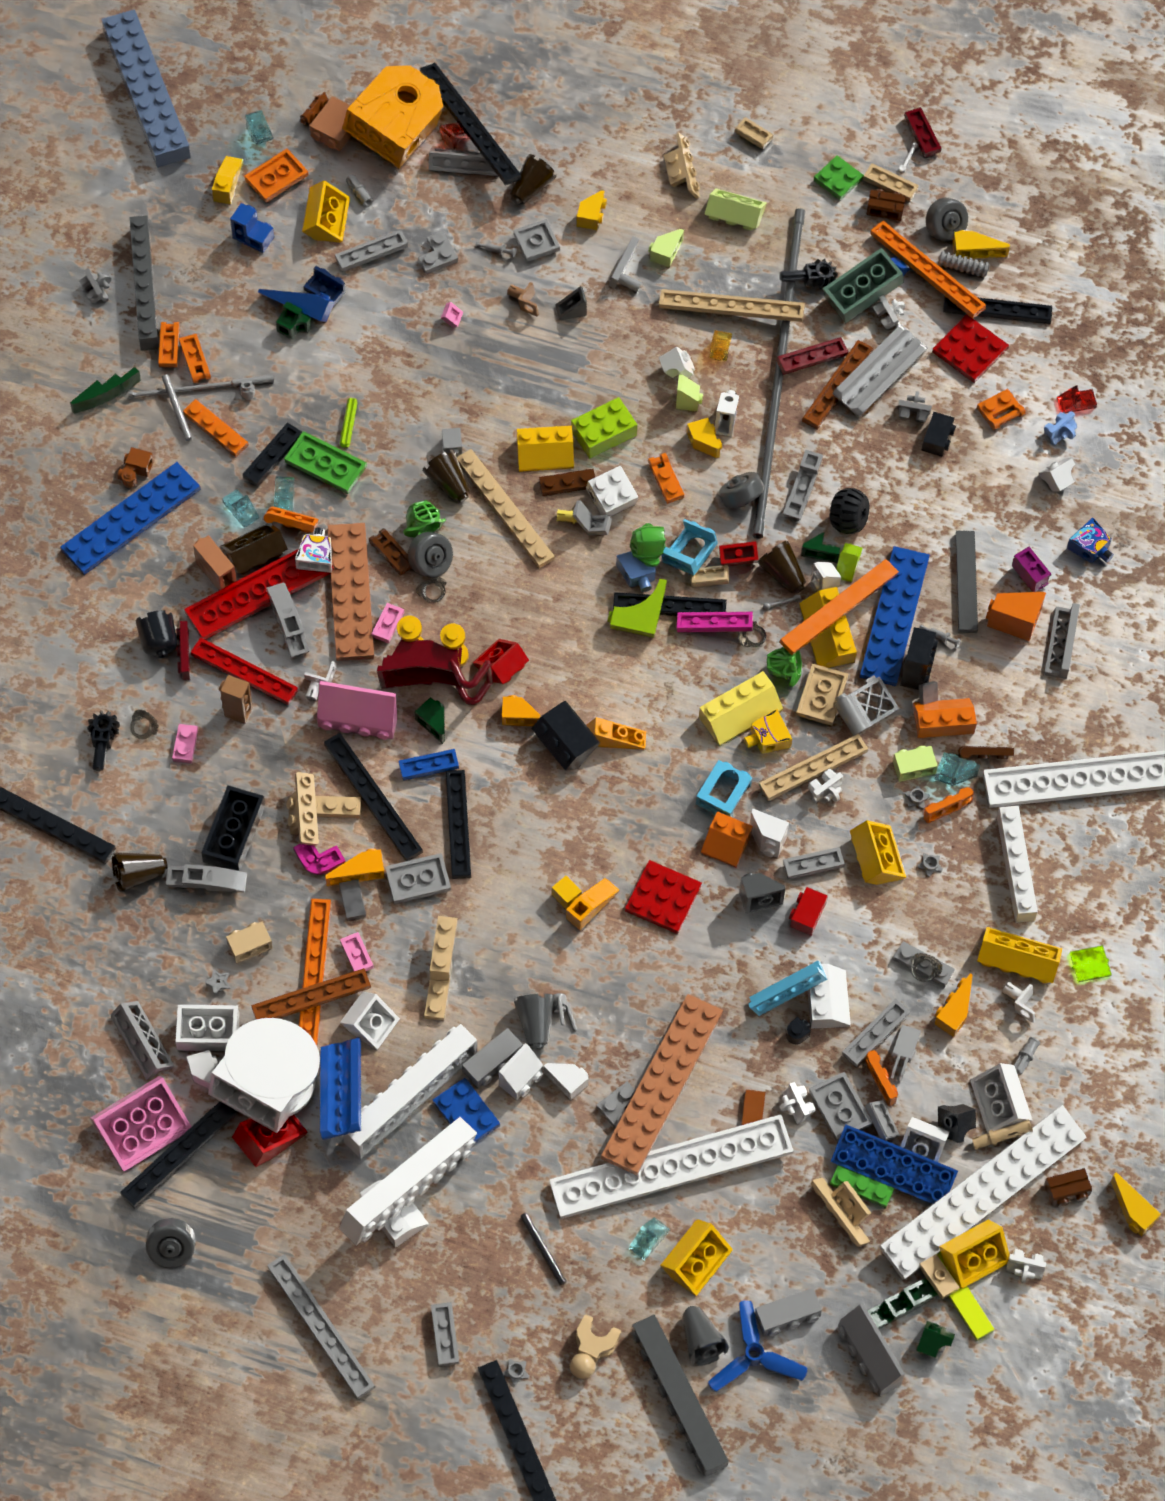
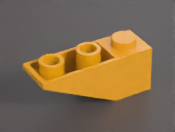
[586,717,646,750]
[566,878,620,931]
[934,973,973,1037]

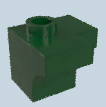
[276,301,311,339]
[916,1321,955,1358]

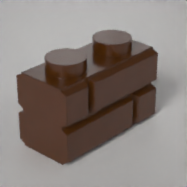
[866,189,906,221]
[1044,1168,1092,1207]

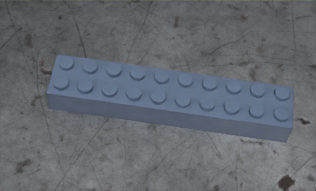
[101,9,191,168]

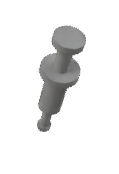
[475,242,516,257]
[919,625,961,648]

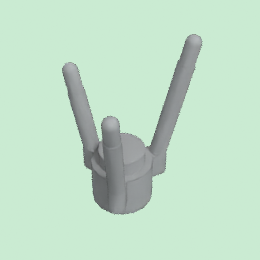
[548,993,577,1041]

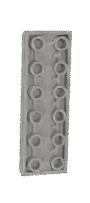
[832,324,928,418]

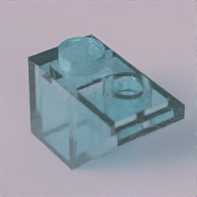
[245,110,273,144]
[934,752,980,786]

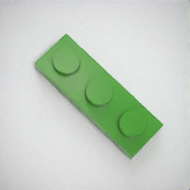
[830,1165,894,1208]

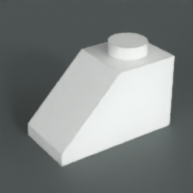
[544,1063,589,1100]

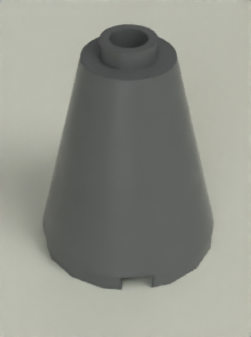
[514,994,554,1049]
[682,1306,729,1366]

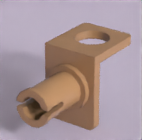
[507,282,539,317]

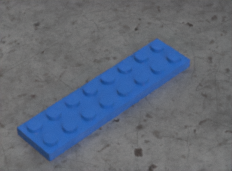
[60,462,201,575]
[859,546,930,686]

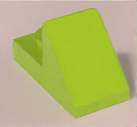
[836,543,863,582]

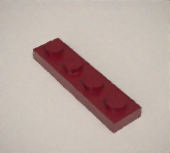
[776,337,849,375]

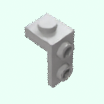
[573,500,612,535]

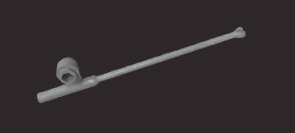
[128,375,274,400]

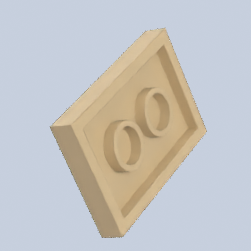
[796,664,849,726]

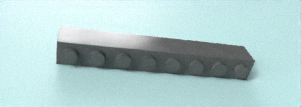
[129,215,159,351]
[630,1314,729,1477]

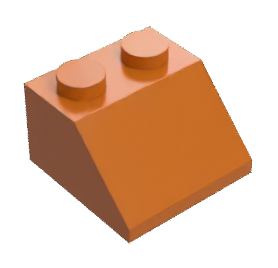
[701,811,753,868]

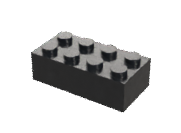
[201,785,266,871]

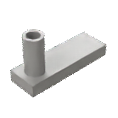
[609,236,642,292]

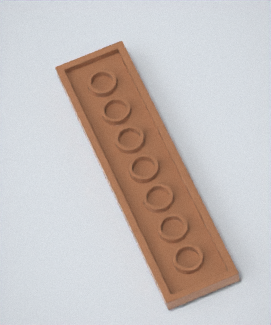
[328,523,374,661]

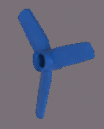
[708,1300,808,1392]

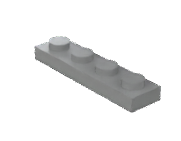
[335,229,408,272]
[842,999,910,1067]

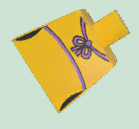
[744,709,792,754]

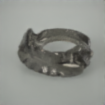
[416,577,447,603]
[738,621,766,647]
[130,709,159,740]
[911,953,943,982]

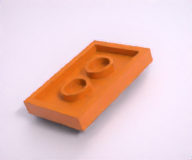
[244,148,309,203]

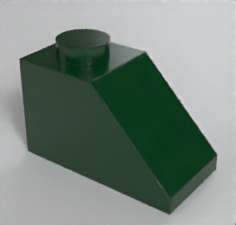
[415,697,445,744]

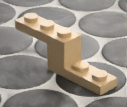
[424,916,458,1021]

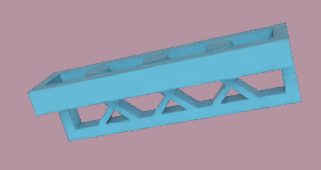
[748,961,828,1016]

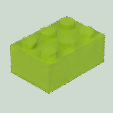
[571,397,638,459]

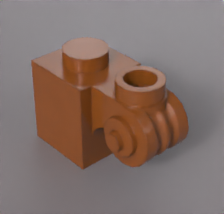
[117,447,154,488]

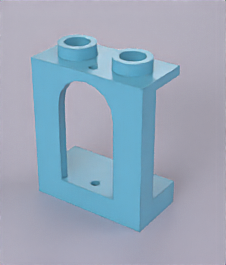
[661,519,718,576]
[696,760,752,817]

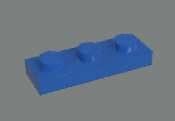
[399,749,459,781]

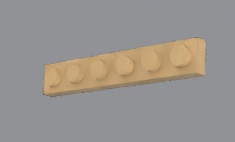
[759,734,868,801]

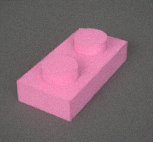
[372,603,404,643]
[172,724,198,764]
[340,932,374,971]

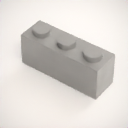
[462,1028,523,1088]
[755,1288,822,1336]

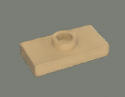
[734,117,774,149]
[691,565,729,588]
[919,1254,960,1299]

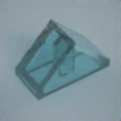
[629,1217,670,1261]

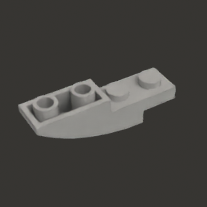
[266,583,309,658]
[166,864,247,892]

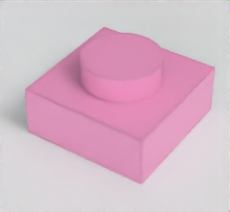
[441,302,463,328]

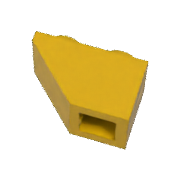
[576,190,607,230]
[686,418,722,458]

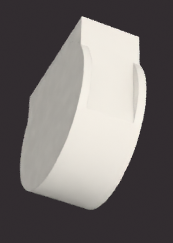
[208,1018,320,1133]

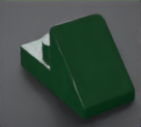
[801,532,840,563]

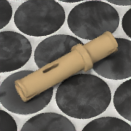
[972,1119,1033,1150]

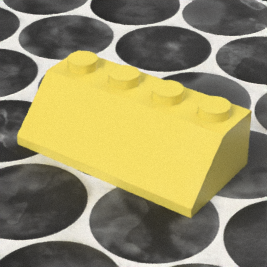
[699,671,783,746]

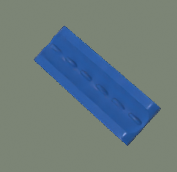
[320,1037,361,1140]
[830,1124,958,1204]

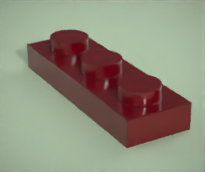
[904,107,942,157]
[176,621,190,680]

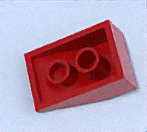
[232,1115,308,1167]

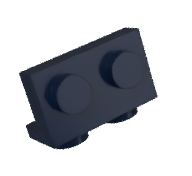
[303,266,346,307]

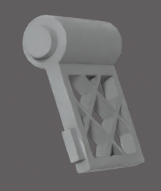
[834,675,899,736]

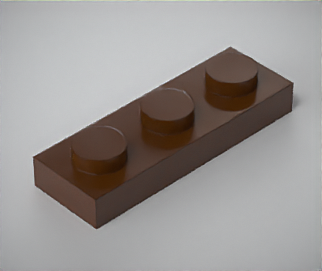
[539,468,595,496]

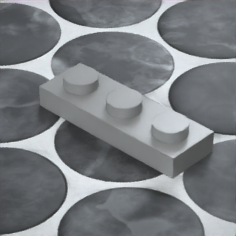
[783,847,845,880]
[893,941,955,987]
[431,1302,459,1367]

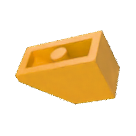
[502,695,540,726]

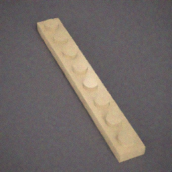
[659,289,805,322]
[457,449,555,569]

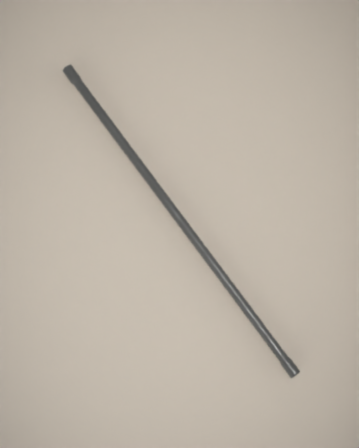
[752,208,806,539]

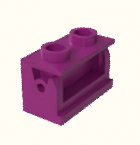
[1012,546,1051,592]

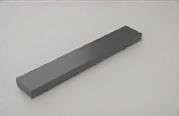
[956,530,978,633]

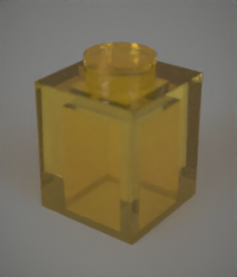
[709,330,732,361]

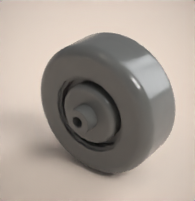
[925,197,969,242]
[719,472,764,508]
[408,532,453,578]
[146,1218,196,1268]

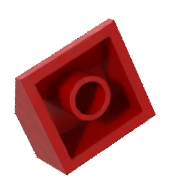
[472,639,529,684]

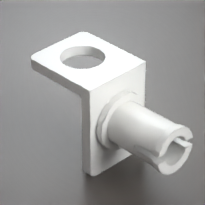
[304,661,337,701]
[1003,982,1035,1023]

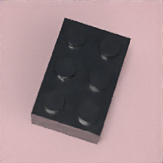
[900,627,938,690]

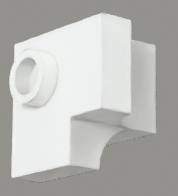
[659,347,695,378]
[1038,458,1075,492]

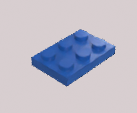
[433,1078,500,1143]

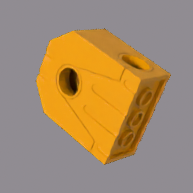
[342,65,443,169]

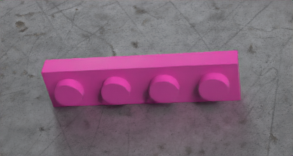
[677,612,753,632]

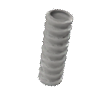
[938,251,989,278]

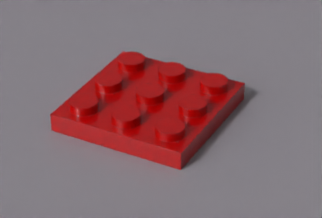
[932,314,1009,383]
[625,860,702,934]

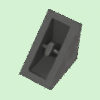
[555,286,587,321]

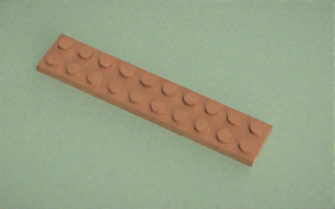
[601,994,723,1176]

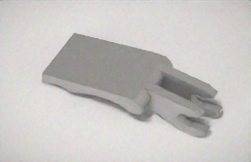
[891,1025,921,1081]

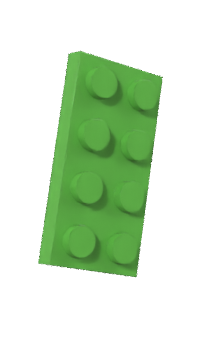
[284,431,367,494]

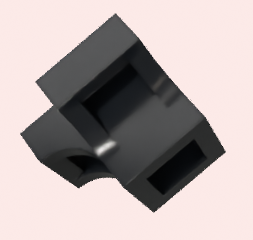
[938,1104,976,1143]

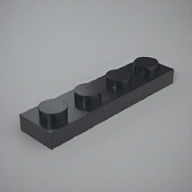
[242,422,302,487]

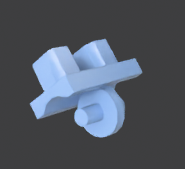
[1044,411,1077,446]

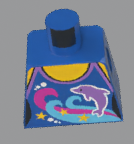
[1067,517,1114,563]

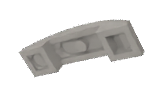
[783,450,823,520]

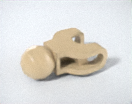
[570,1315,621,1379]

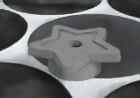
[905,786,930,809]
[918,853,943,877]
[205,970,230,994]
[503,1359,529,1385]

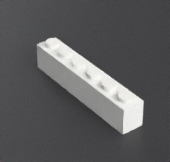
[997,805,1038,923]

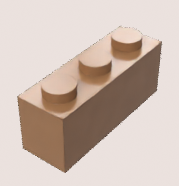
[219,675,253,724]

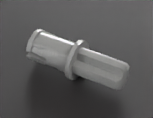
[346,175,373,206]
[1014,1037,1040,1075]

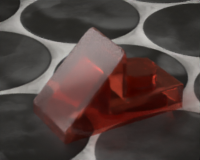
[439,122,469,149]
[1056,385,1097,413]

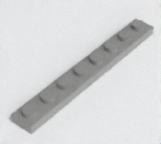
[267,1254,375,1399]

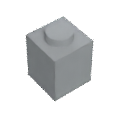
[442,428,462,457]

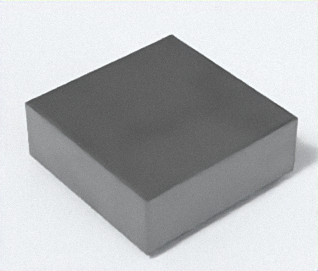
[919,681,938,705]

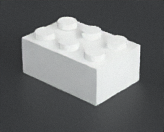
[176,1005,239,1051]

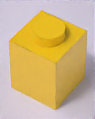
[551,875,582,909]

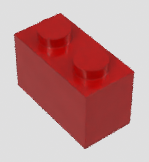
[719,541,759,566]
[789,887,828,936]

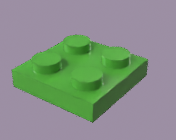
[813,155,864,201]

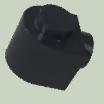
[786,1017,811,1045]

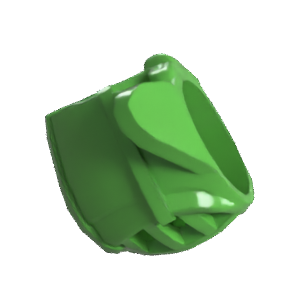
[403,500,446,538]
[630,523,666,567]
[766,647,802,687]

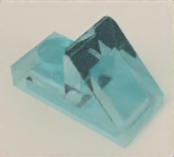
[274,476,295,512]
[222,489,259,528]

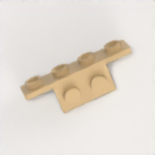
[664,133,700,199]
[286,772,319,846]
[811,1178,871,1247]

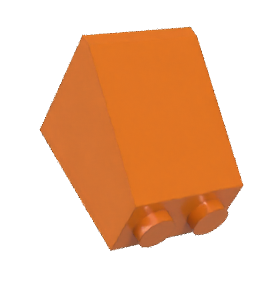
[986,592,1046,641]

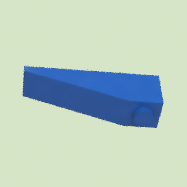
[258,289,335,322]

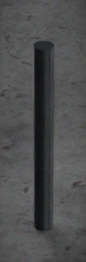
[520,1212,567,1286]

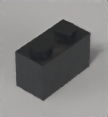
[921,412,956,457]

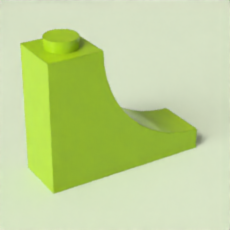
[607,578,667,638]

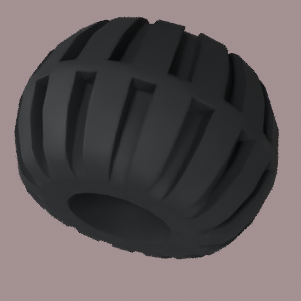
[829,488,870,534]

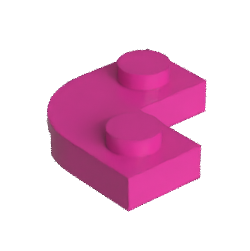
[293,844,346,875]

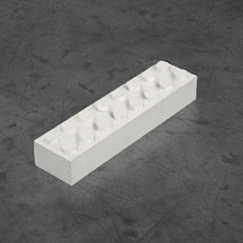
[343,1024,477,1159]
[339,1117,477,1246]

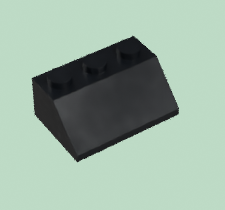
[531,701,600,771]

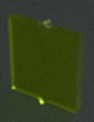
[1070,945,1112,982]

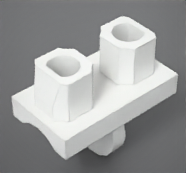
[873,295,905,330]
[808,769,843,804]
[780,1082,815,1124]
[1006,1249,1046,1283]

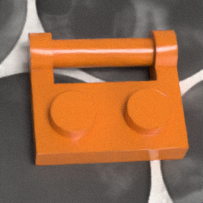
[977,389,1026,430]

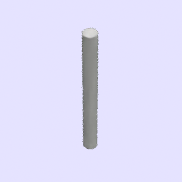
[161,374,192,441]

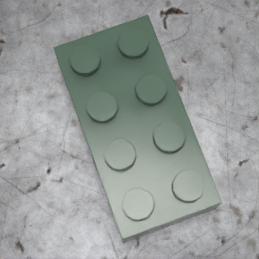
[823,248,904,324]

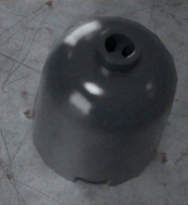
[135,610,177,659]

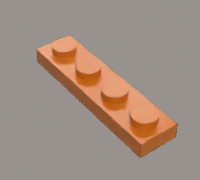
[183,399,249,457]

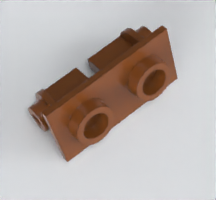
[300,92,329,126]

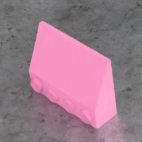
[317,681,397,740]
[90,1076,191,1172]

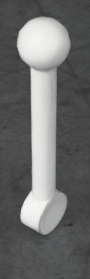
[899,142,918,173]

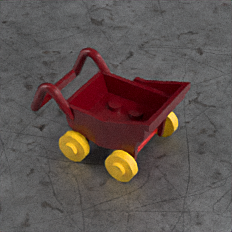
[377,615,494,705]

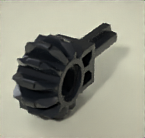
[779,258,838,289]
[87,710,120,772]

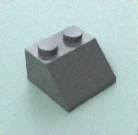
[739,873,785,913]

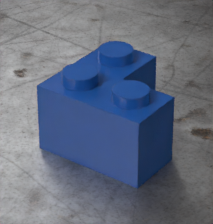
[230,203,274,253]

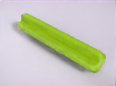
[340,397,357,448]

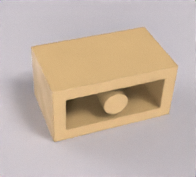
[226,921,273,964]

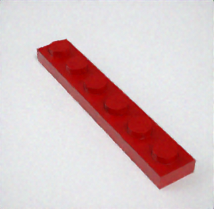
[190,637,298,706]

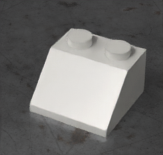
[750,809,789,858]
[340,992,400,1050]
[499,1043,544,1100]
[900,1117,950,1162]

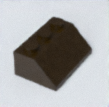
[220,523,288,574]

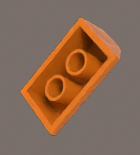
[913,698,977,738]

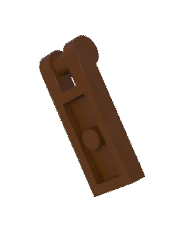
[368,528,411,576]
[958,746,1014,759]

